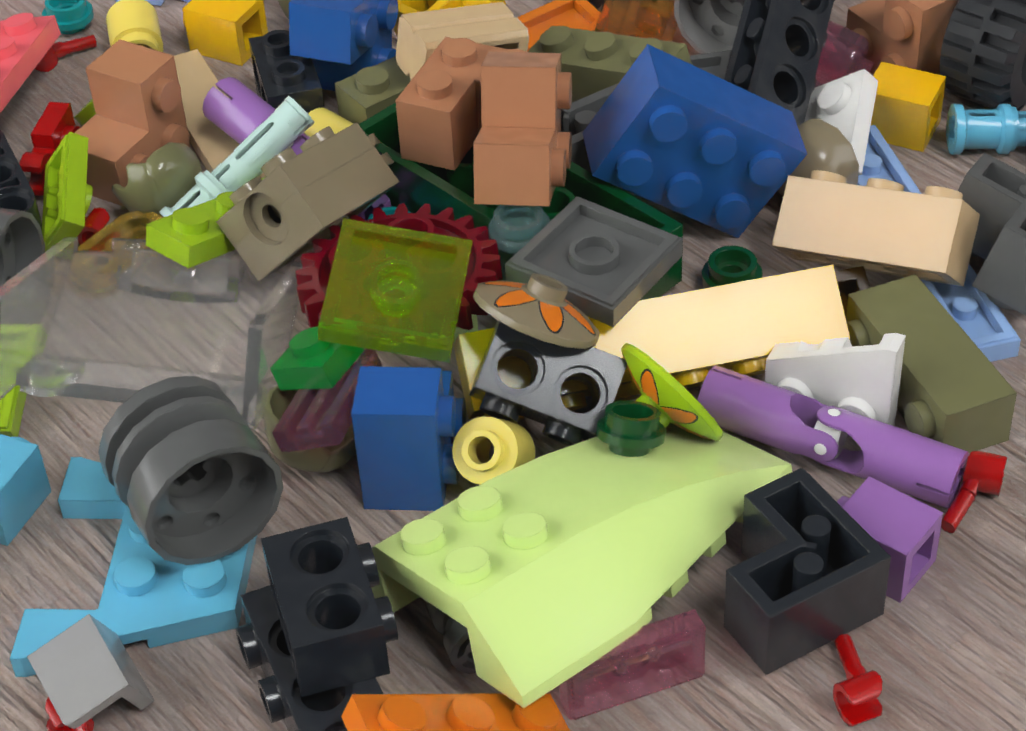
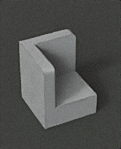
[27,614,154,729]

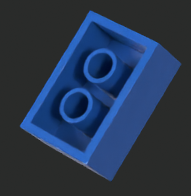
[583,44,807,238]

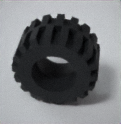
[940,0,1026,111]

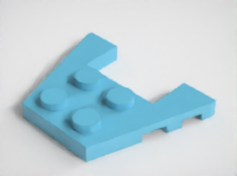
[10,457,257,677]

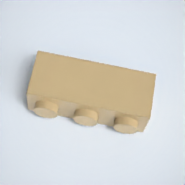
[772,170,980,286]

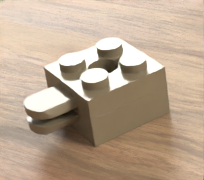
[216,122,399,281]

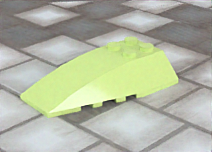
[371,423,792,708]

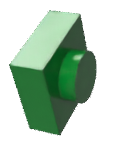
[270,327,364,390]

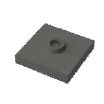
[505,197,683,327]

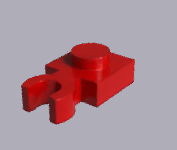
[19,102,80,196]

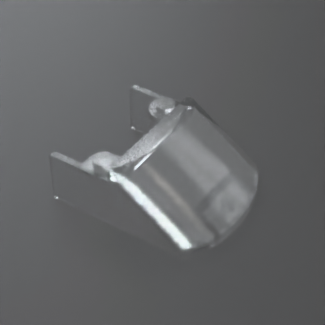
[0,237,303,430]

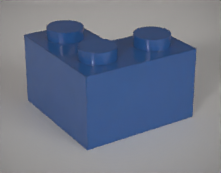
[289,0,398,91]
[351,366,466,511]

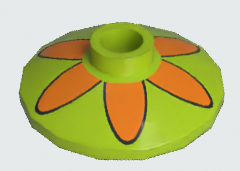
[620,343,723,441]

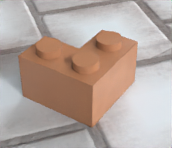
[844,0,958,75]
[395,36,526,171]
[75,39,191,207]
[473,52,572,207]

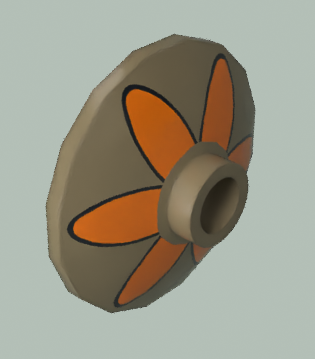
[473,273,600,349]

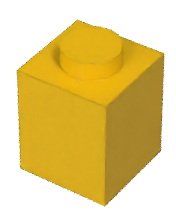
[182,0,268,66]
[871,62,946,152]

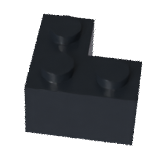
[724,467,891,675]

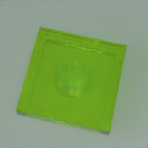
[318,218,472,363]

